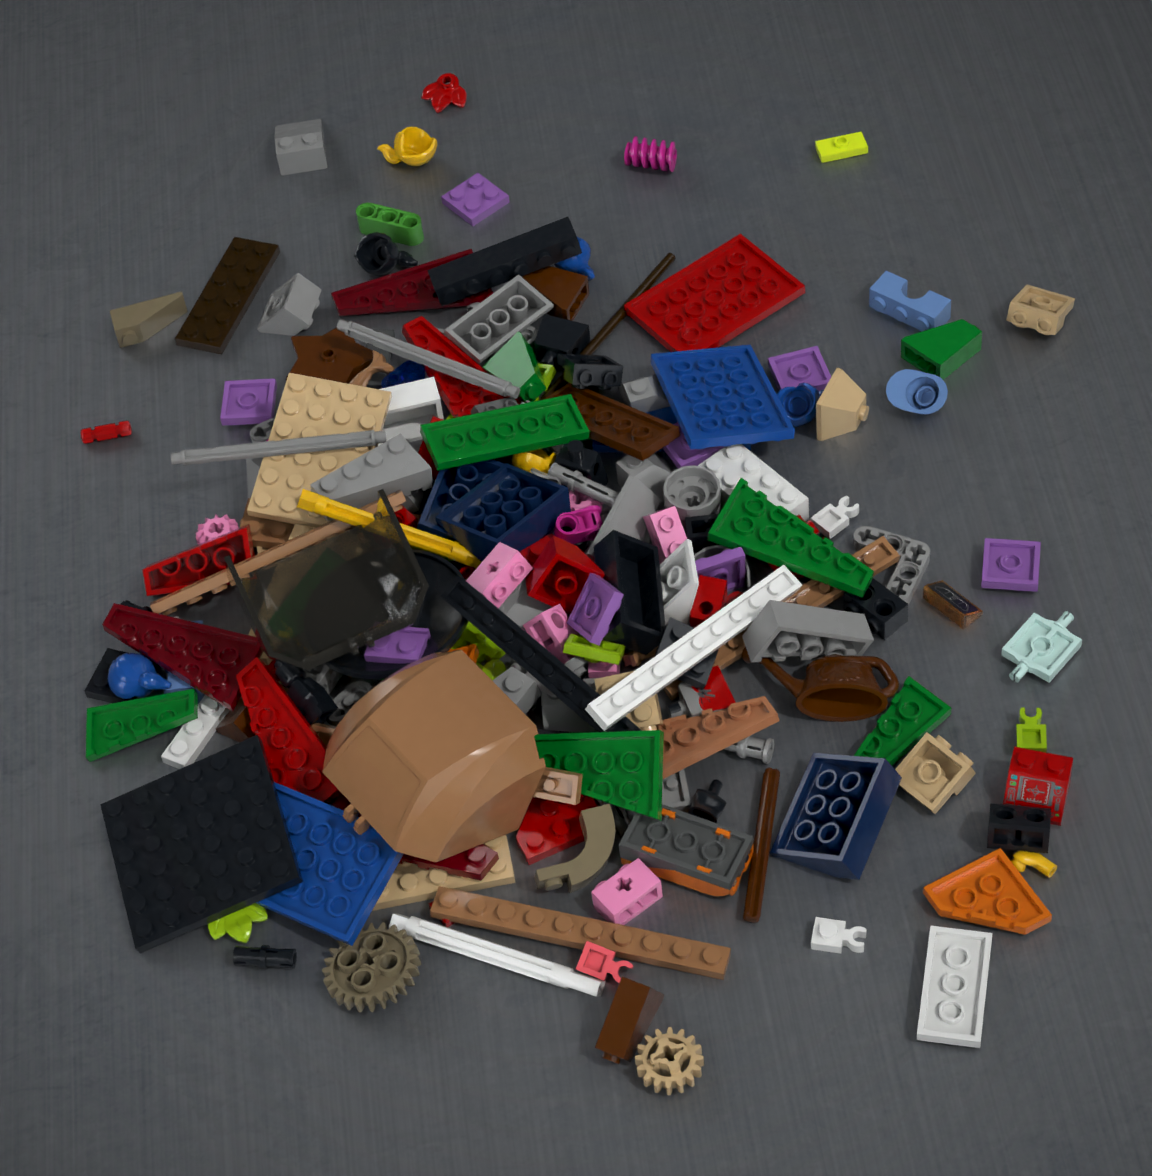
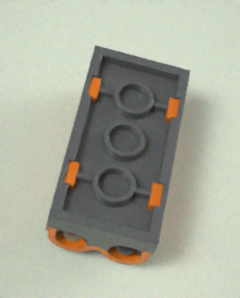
[619,804,754,896]

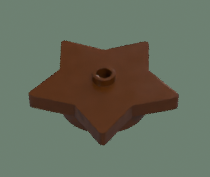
[286,321,373,384]

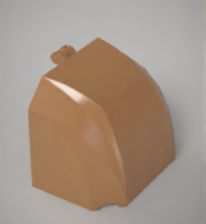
[322,650,546,862]

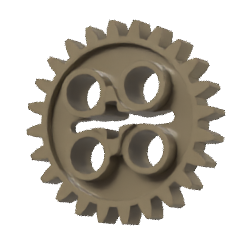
[322,922,422,1013]

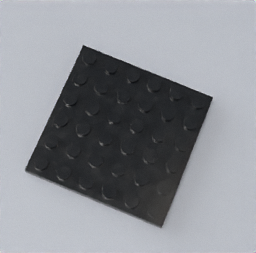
[100,735,303,953]

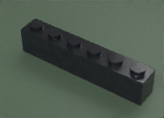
[428,217,582,307]

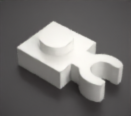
[810,496,859,540]
[811,917,867,954]

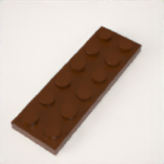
[543,383,680,461]

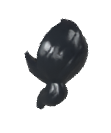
[354,232,418,275]

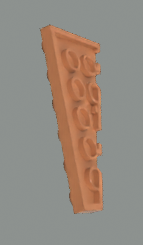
[656,696,780,779]

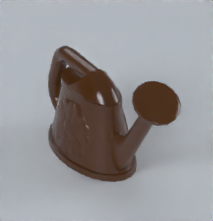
[742,646,899,722]

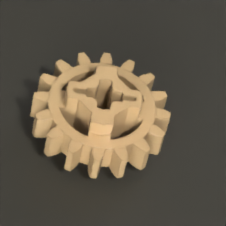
[635,1027,704,1095]

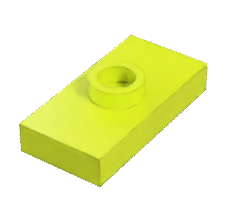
[815,131,868,163]

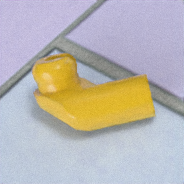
[1011,851,1057,878]

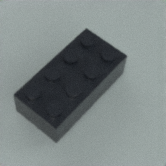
[593,530,665,655]

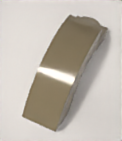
[534,804,615,893]

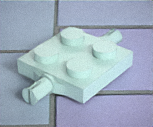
[1001,611,1082,683]

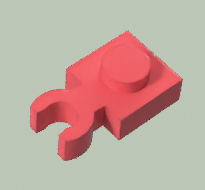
[576,941,634,983]

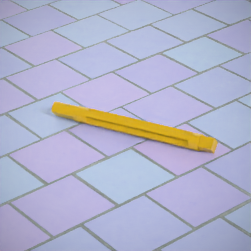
[297,489,482,568]

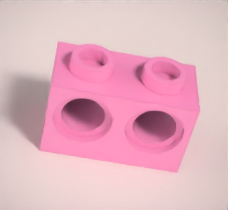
[523,604,579,664]

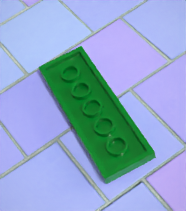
[420,394,590,471]

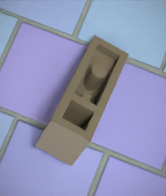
[110,291,188,348]

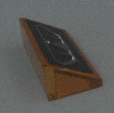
[923,580,983,630]

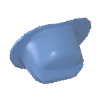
[886,369,948,415]

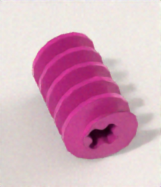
[624,136,677,172]

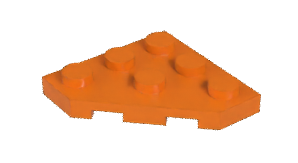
[923,848,1052,935]

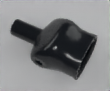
[688,780,726,823]

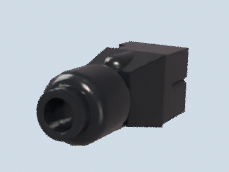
[274,655,338,726]

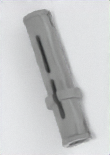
[548,462,619,507]

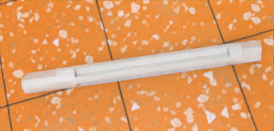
[389,913,605,997]

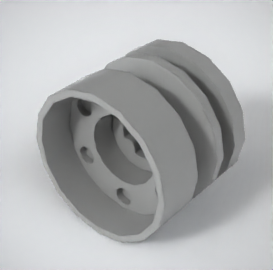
[663,465,721,534]

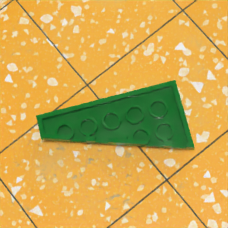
[708,478,874,598]
[534,730,664,821]

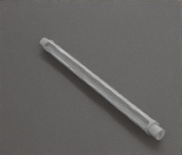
[337,319,520,399]
[171,430,386,466]

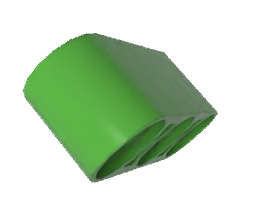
[356,202,424,246]

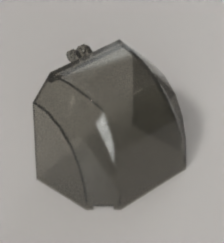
[224,489,429,671]

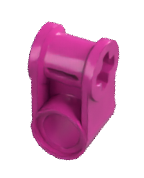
[554,505,603,544]

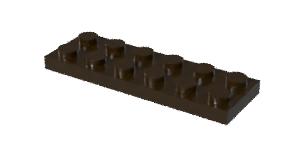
[175,237,280,355]

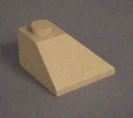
[816,368,869,441]

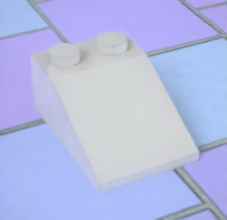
[660,539,699,626]

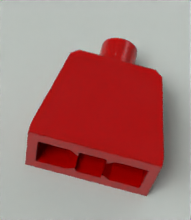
[690,575,728,628]

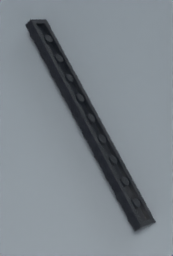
[440,575,643,732]

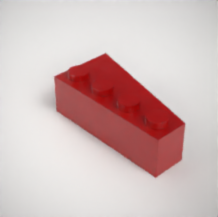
[142,524,258,596]

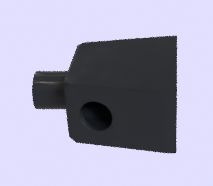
[534,314,591,368]
[555,440,608,491]

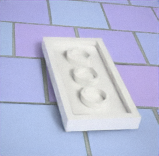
[917,926,992,1048]

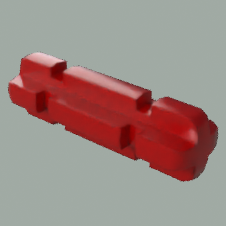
[81,420,132,444]

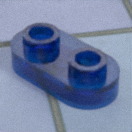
[381,360,425,388]

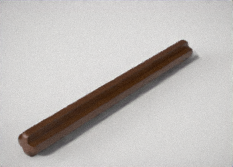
[743,767,780,923]

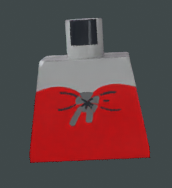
[666,665,736,718]

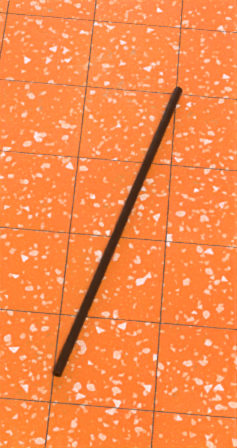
[493,253,676,461]

